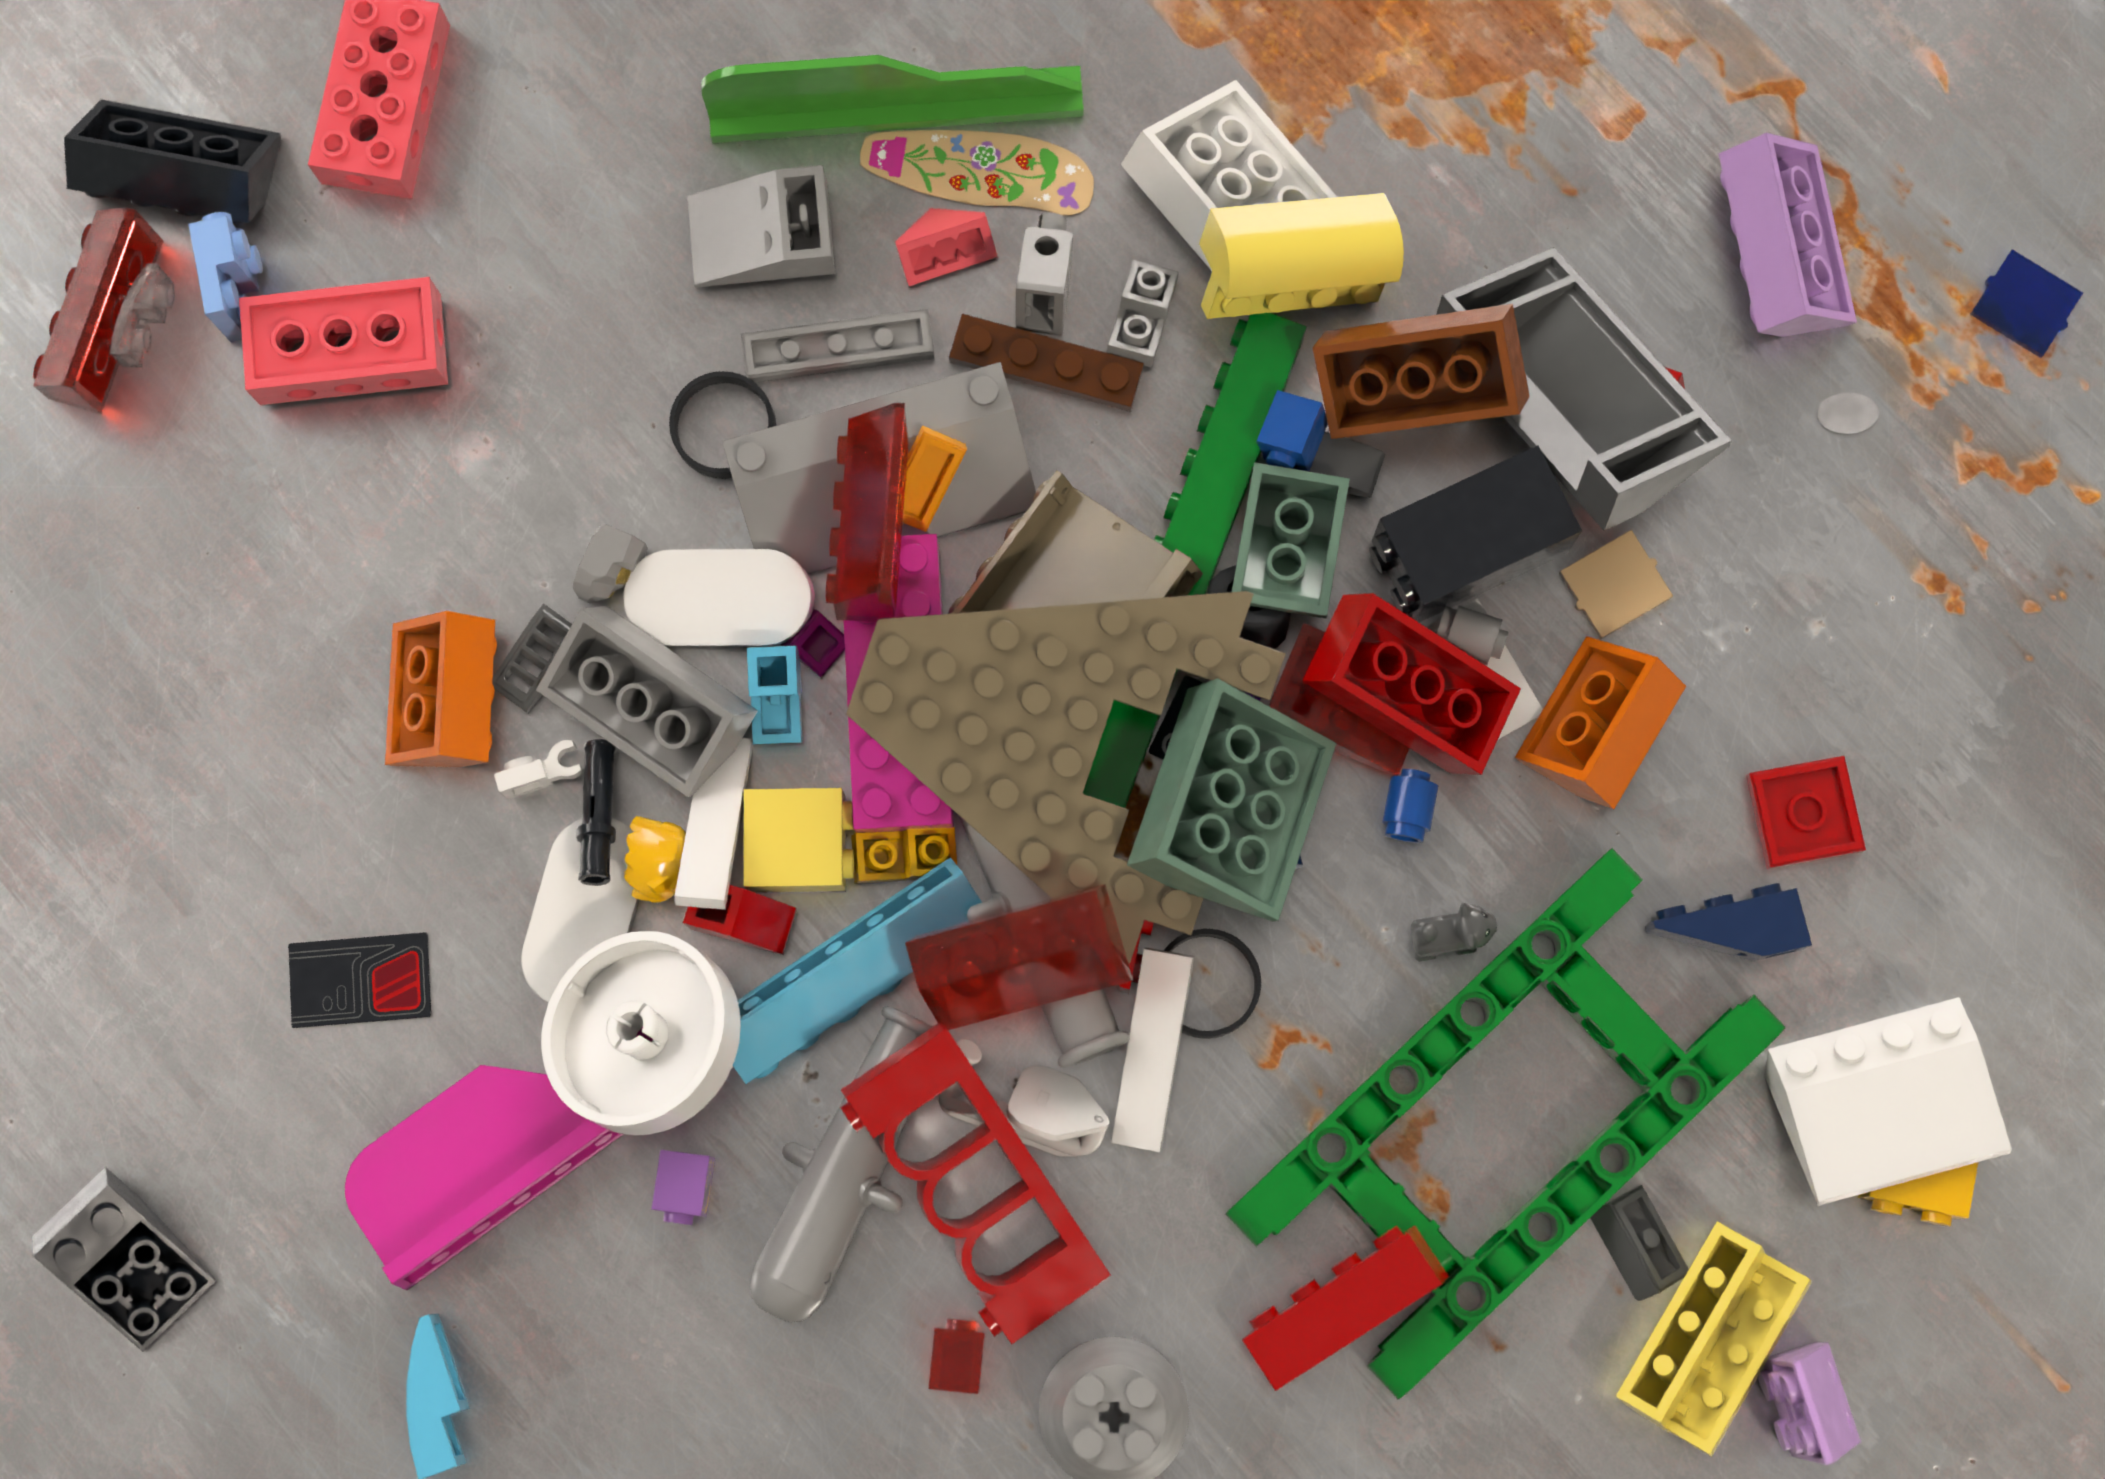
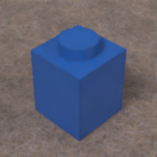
[1257,390,1328,472]

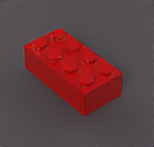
[1302,593,1521,775]

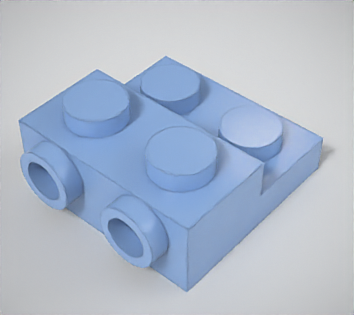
[188,212,263,342]

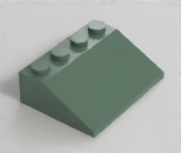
[1127,678,1336,922]

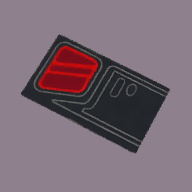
[288,932,431,1028]

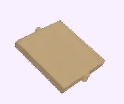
[1559,530,1673,639]

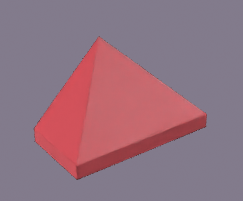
[895,208,998,286]

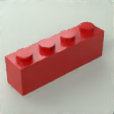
[1242,1225,1449,1391]

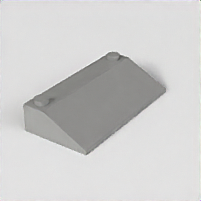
[722,362,1036,574]

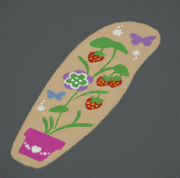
[860,130,1094,215]

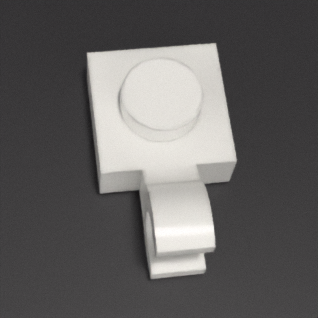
[494,740,584,799]

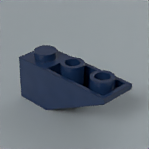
[1645,883,1812,961]

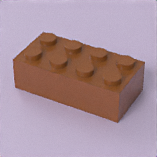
[1312,304,1530,439]

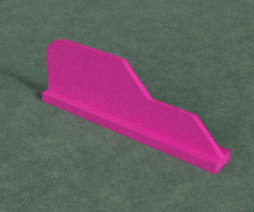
[345,1027,653,1291]

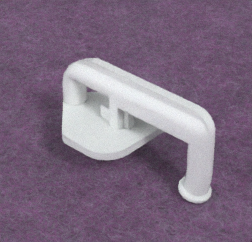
[938,1039,1109,1157]

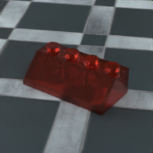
[33,208,163,414]
[826,403,909,622]
[905,884,1133,1030]

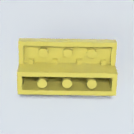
[1199,193,1404,319]
[1616,1221,1812,1457]

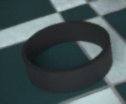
[669,371,776,479]
[1163,928,1261,1039]

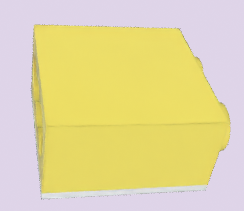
[743,788,854,893]

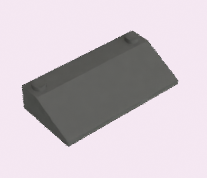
[1436,247,1732,531]

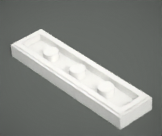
[675,738,753,910]
[1111,948,1194,1152]

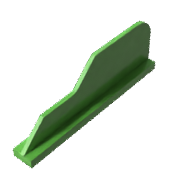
[701,55,1084,143]

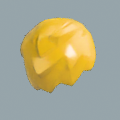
[624,816,686,903]

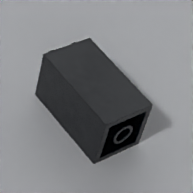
[1369,445,1582,623]

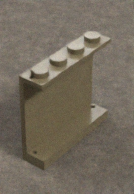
[948,470,1203,614]

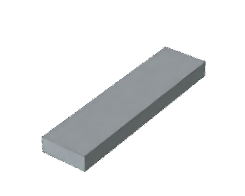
[741,309,935,382]

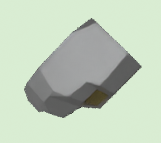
[573,524,648,604]

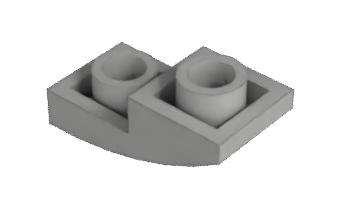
[1106,260,1179,368]

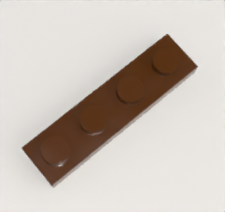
[949,313,1144,412]

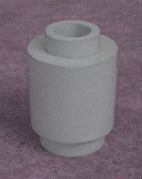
[1436,606,1509,665]

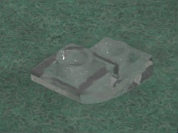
[110,263,175,368]

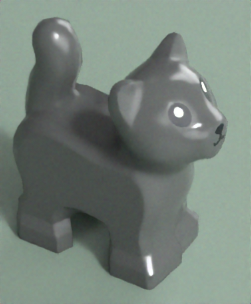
[1411,903,1497,962]

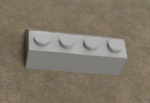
[536,606,758,797]

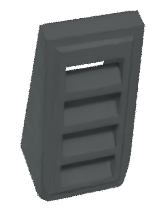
[492,604,572,713]

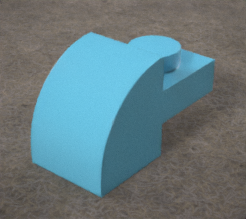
[747,646,803,744]

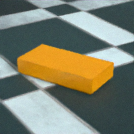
[882,425,967,532]

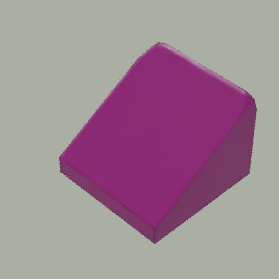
[780,609,845,677]

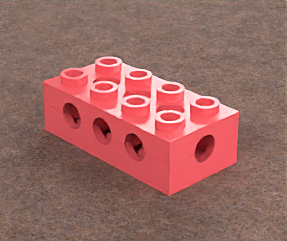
[308,0,450,199]
[239,277,448,405]

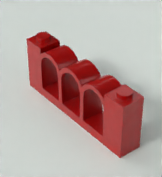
[840,1022,1111,1345]

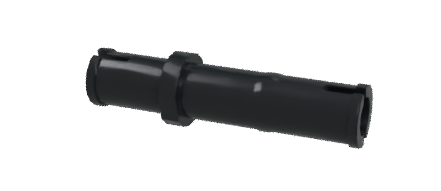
[576,739,616,886]

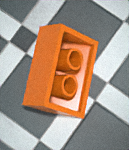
[385,611,497,767]
[1515,636,1686,809]

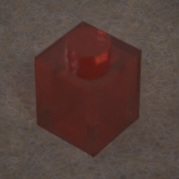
[928,1318,986,1394]

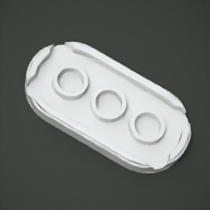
[623,549,815,646]
[521,818,639,1002]

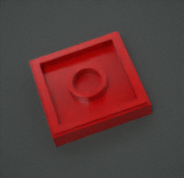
[1746,756,1866,870]

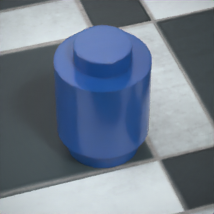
[1382,769,1439,843]

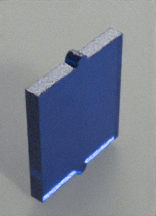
[1970,249,2083,358]

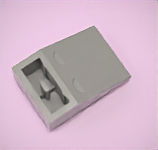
[687,165,836,288]

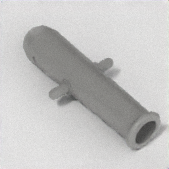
[958,815,1130,1068]
[750,1006,933,1322]

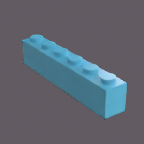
[733,857,986,1084]

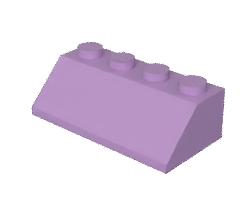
[1719,133,1857,337]

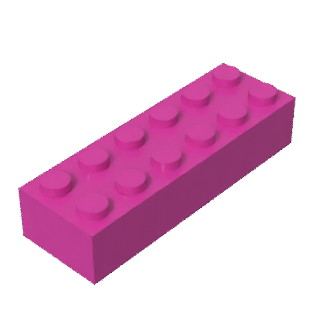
[839,534,954,833]

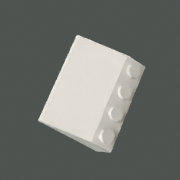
[1121,80,1337,271]
[1764,998,2012,1206]

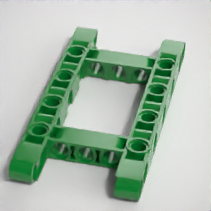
[1225,848,1786,1399]

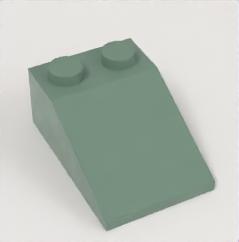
[1232,462,1350,619]

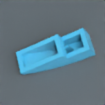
[406,1314,470,1479]

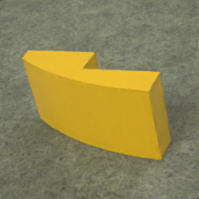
[851,826,957,884]

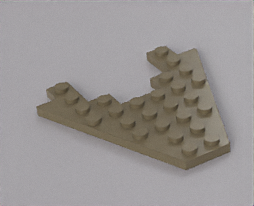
[846,591,1286,964]

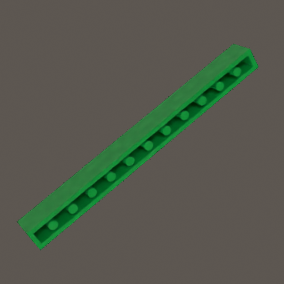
[1082,313,1307,808]

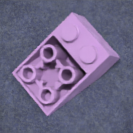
[1758,1342,1861,1465]

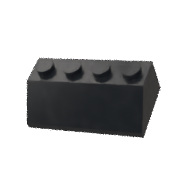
[64,99,281,224]

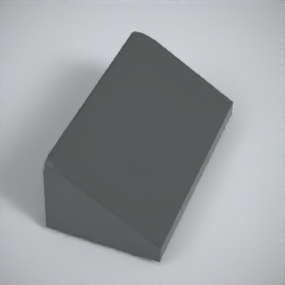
[1590,1185,1689,1301]

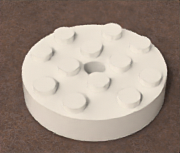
[541,931,741,1135]

